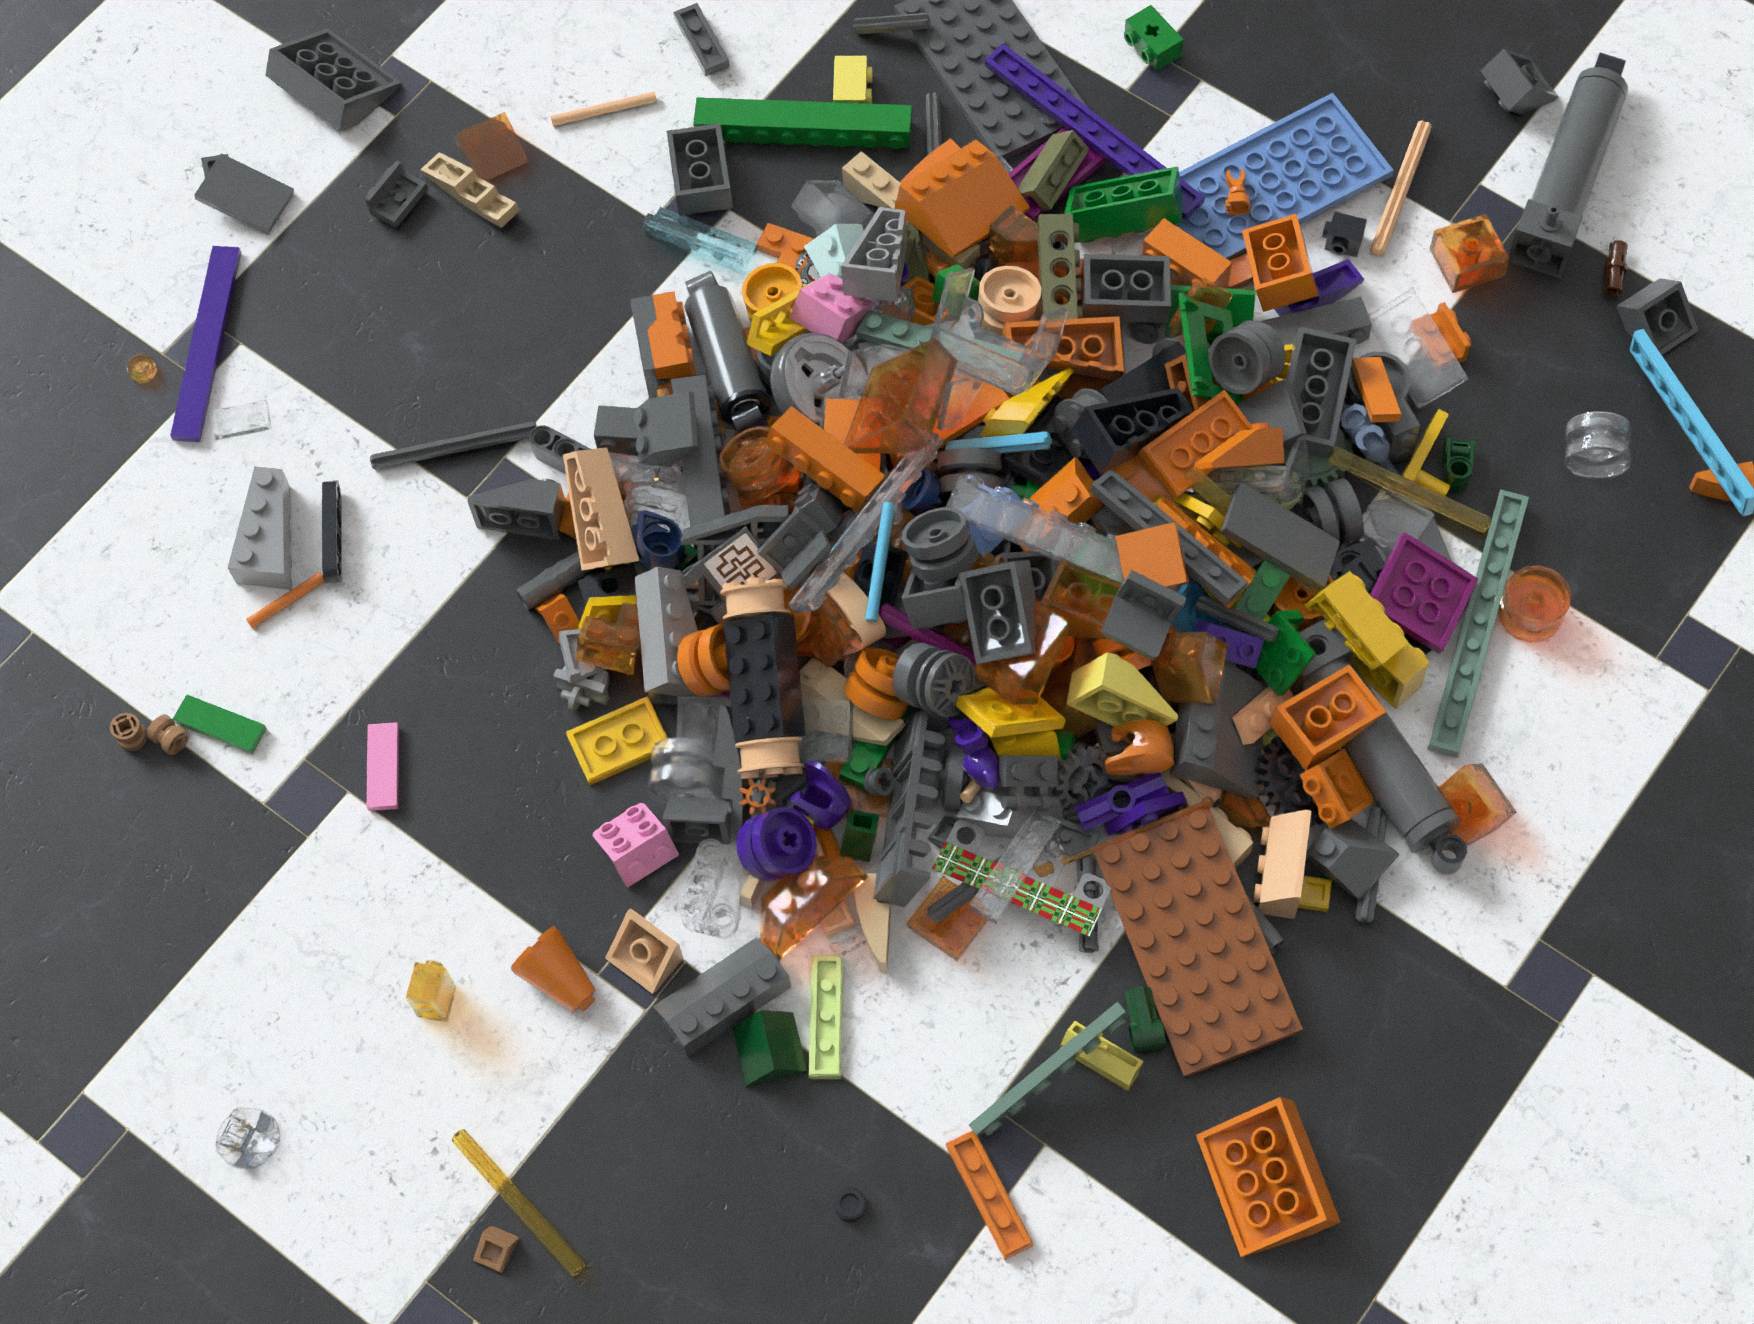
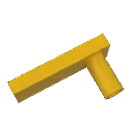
[1395,409,1451,501]

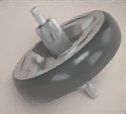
[770,333,867,430]

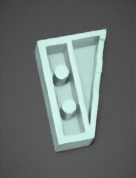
[804,224,883,309]

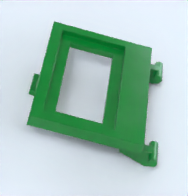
[1179,293,1244,405]

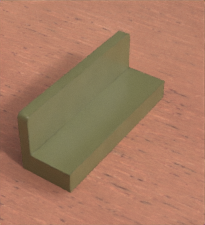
[1018,130,1089,211]

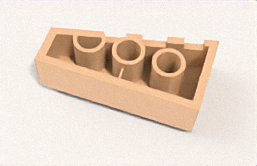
[563,447,639,570]

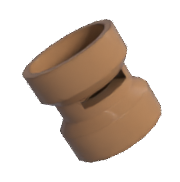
[110,712,148,751]
[147,714,190,755]

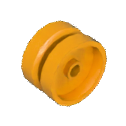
[741,263,803,323]

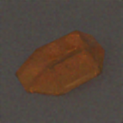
[760,856,868,961]

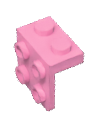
[593,803,679,887]

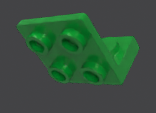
[1255,609,1316,696]

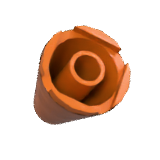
[511,926,596,1012]

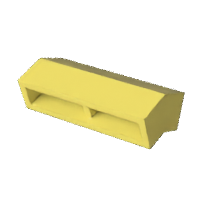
[1060,1021,1143,1091]

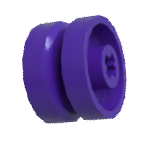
[736,807,817,881]

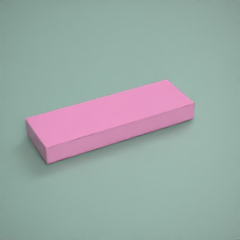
[366,722,399,811]

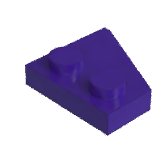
[1104,791,1187,836]

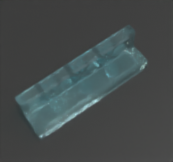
[643,207,757,274]

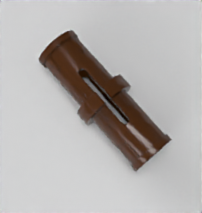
[1604,240,1628,297]

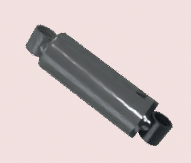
[684,270,771,438]

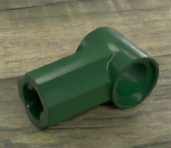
[1124,986,1166,1053]

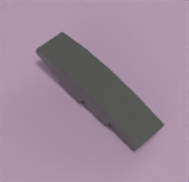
[713,706,752,831]

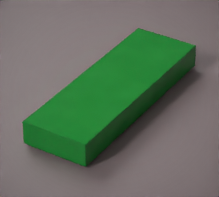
[173,694,267,754]

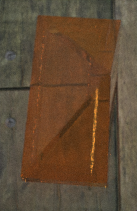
[1219,790,1271,828]

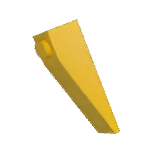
[980,367,1074,454]

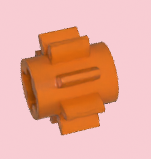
[739,778,776,815]

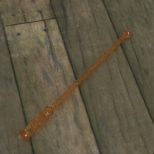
[1020,796,1214,877]

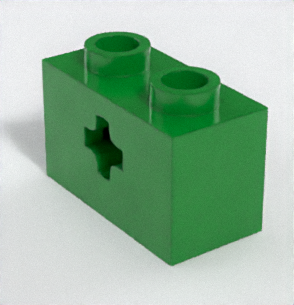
[1124,5,1183,71]

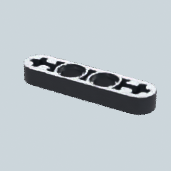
[322,480,342,583]

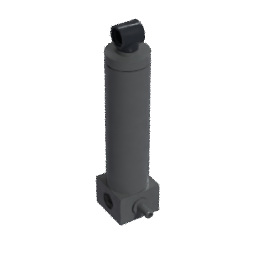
[1507,52,1628,279]
[1267,619,1467,874]

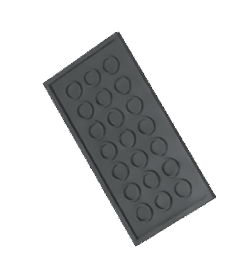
[894,0,1087,162]

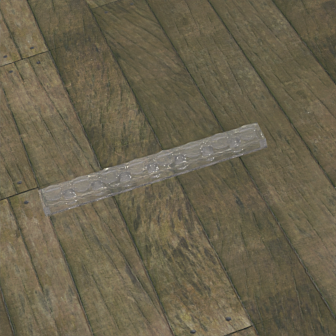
[788,433,944,613]

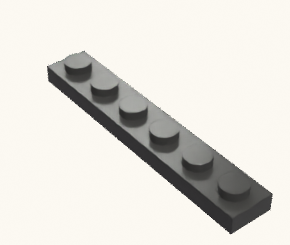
[1089,468,1248,605]

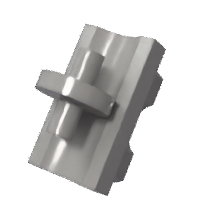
[553,666,610,711]

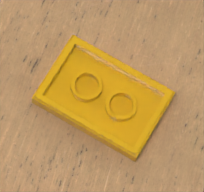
[956,688,1066,738]
[566,696,672,785]

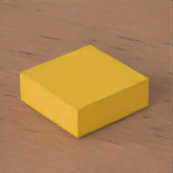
[1298,876,1332,912]

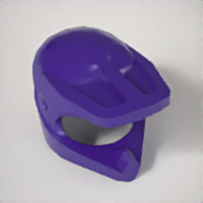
[790,760,852,831]

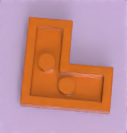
[756,223,814,275]

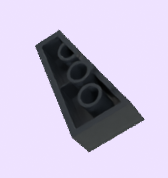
[1072,387,1193,475]

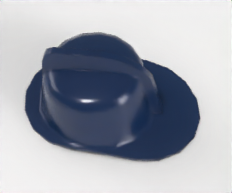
[888,459,942,512]

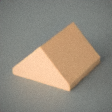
[605,909,684,994]

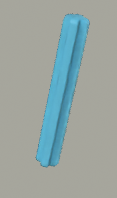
[945,432,1052,453]

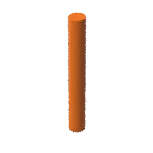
[246,572,325,629]

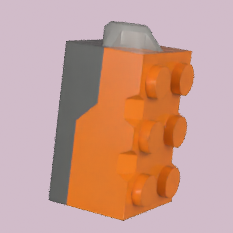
[630,291,697,398]

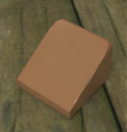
[473,1226,519,1273]

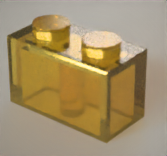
[406,960,456,1022]

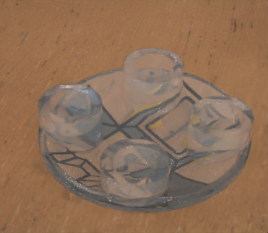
[215,1107,280,1169]

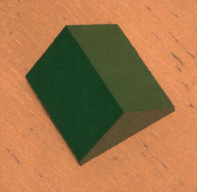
[732,1010,808,1088]

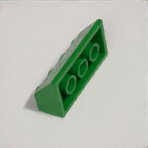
[1065,166,1183,243]

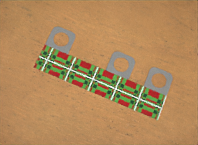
[932,819,1111,936]

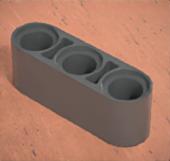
[529,425,591,474]

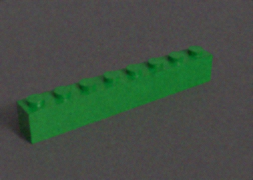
[693,97,912,149]

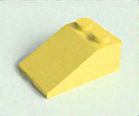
[1067,652,1178,734]

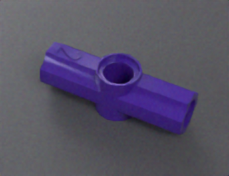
[1074,773,1170,832]

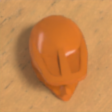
[1105,719,1175,776]

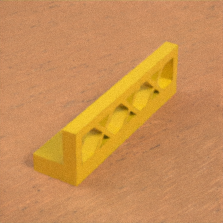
[747,281,814,356]

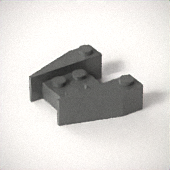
[681,505,789,614]

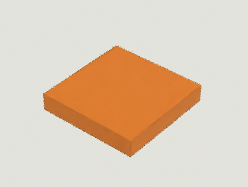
[1115,522,1189,588]

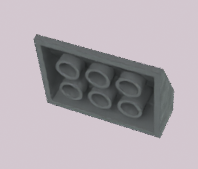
[265,28,402,131]
[1170,652,1267,799]

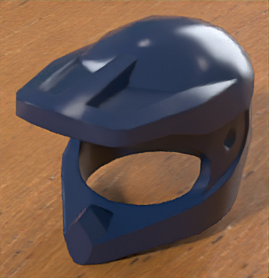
[630,510,685,570]

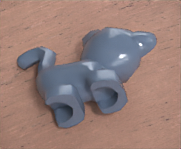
[1340,403,1401,483]

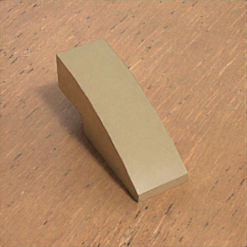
[854,873,891,973]

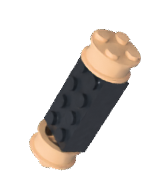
[720,577,806,779]

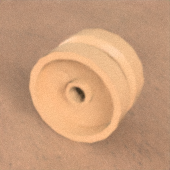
[976,266,1041,338]

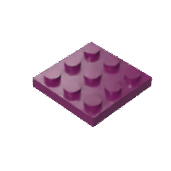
[1370,532,1478,654]

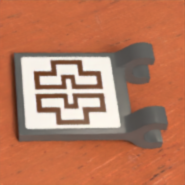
[681,526,781,623]

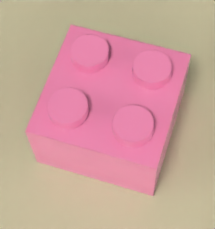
[789,273,874,342]

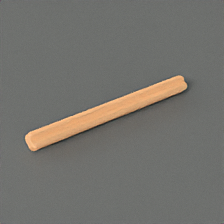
[1370,120,1432,256]

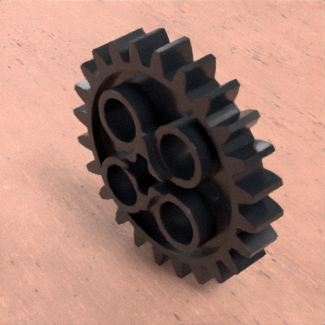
[1255,735,1340,828]

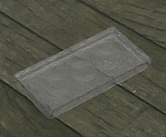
[1368,287,1469,409]

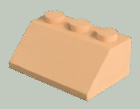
[1253,810,1311,919]

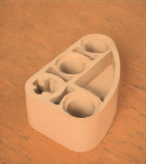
[804,565,886,655]

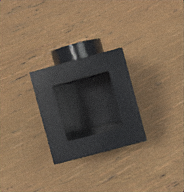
[1322,212,1367,257]

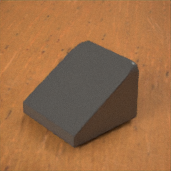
[927,815,975,849]

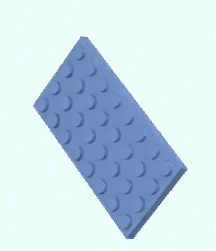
[1175,93,1394,261]

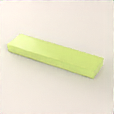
[809,955,843,1079]

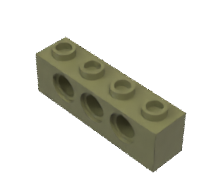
[1037,214,1083,320]

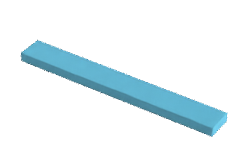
[1630,329,1754,517]

